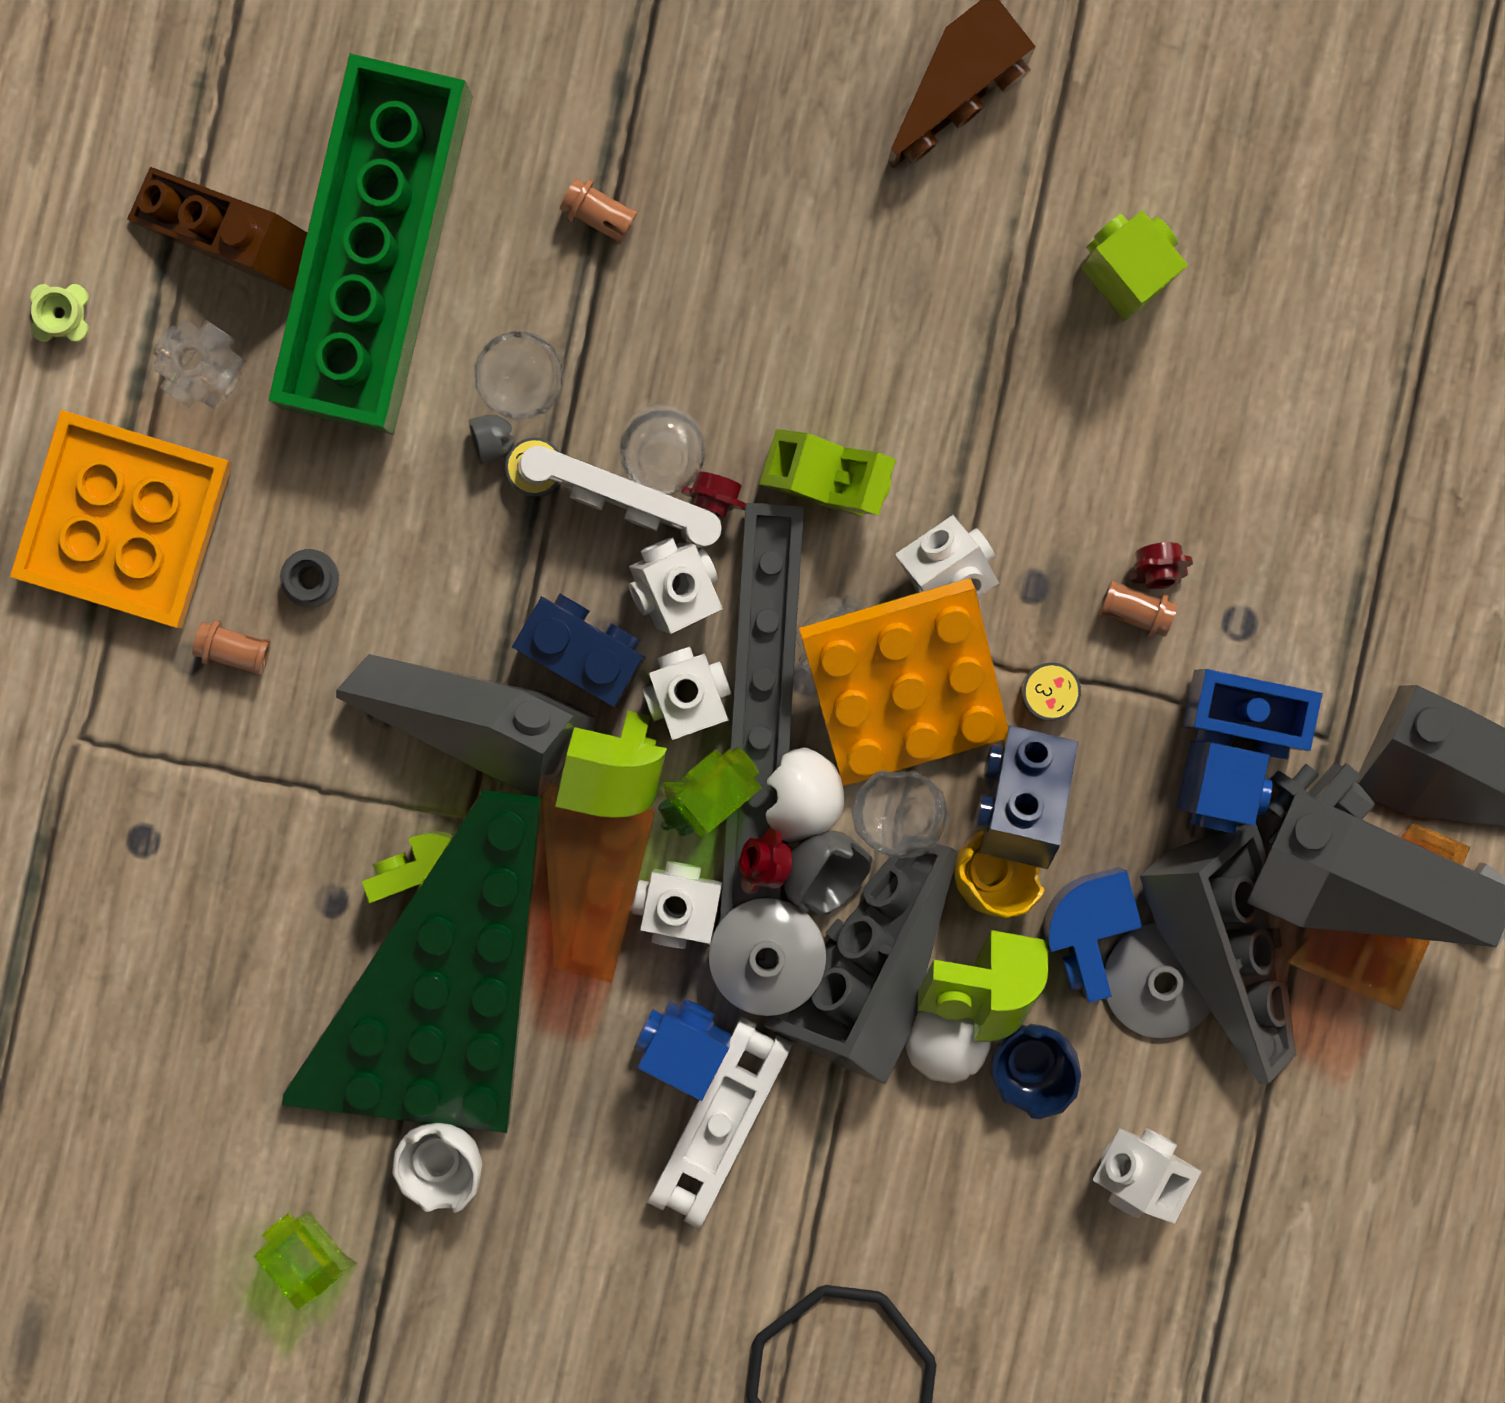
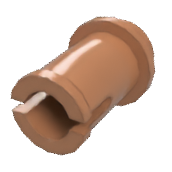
[559,178,638,245]
[1099,580,1178,639]
[192,620,271,676]

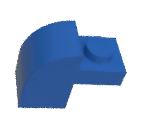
[1042,867,1142,1003]

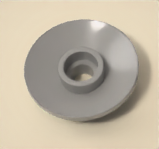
[709,898,826,1016]
[1104,923,1211,1038]

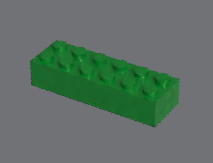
[268,53,473,435]

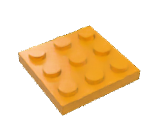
[10,410,233,629]
[799,578,1008,787]

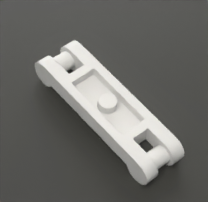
[518,446,722,548]
[647,1016,793,1229]

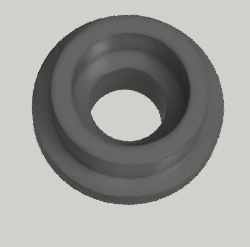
[280,549,339,607]

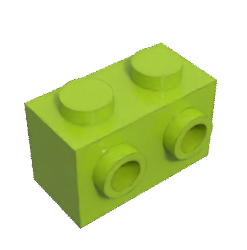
[1081,209,1188,321]

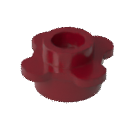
[681,471,747,518]
[1130,542,1193,589]
[739,828,792,894]

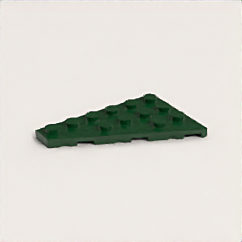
[282,790,542,1133]

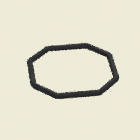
[746,1285,937,1403]

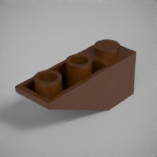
[888,0,1036,168]
[127,167,307,291]

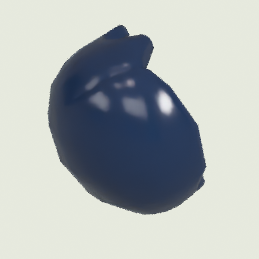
[990,1023,1081,1119]

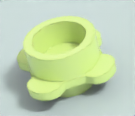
[30,284,89,342]

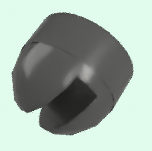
[469,415,514,464]

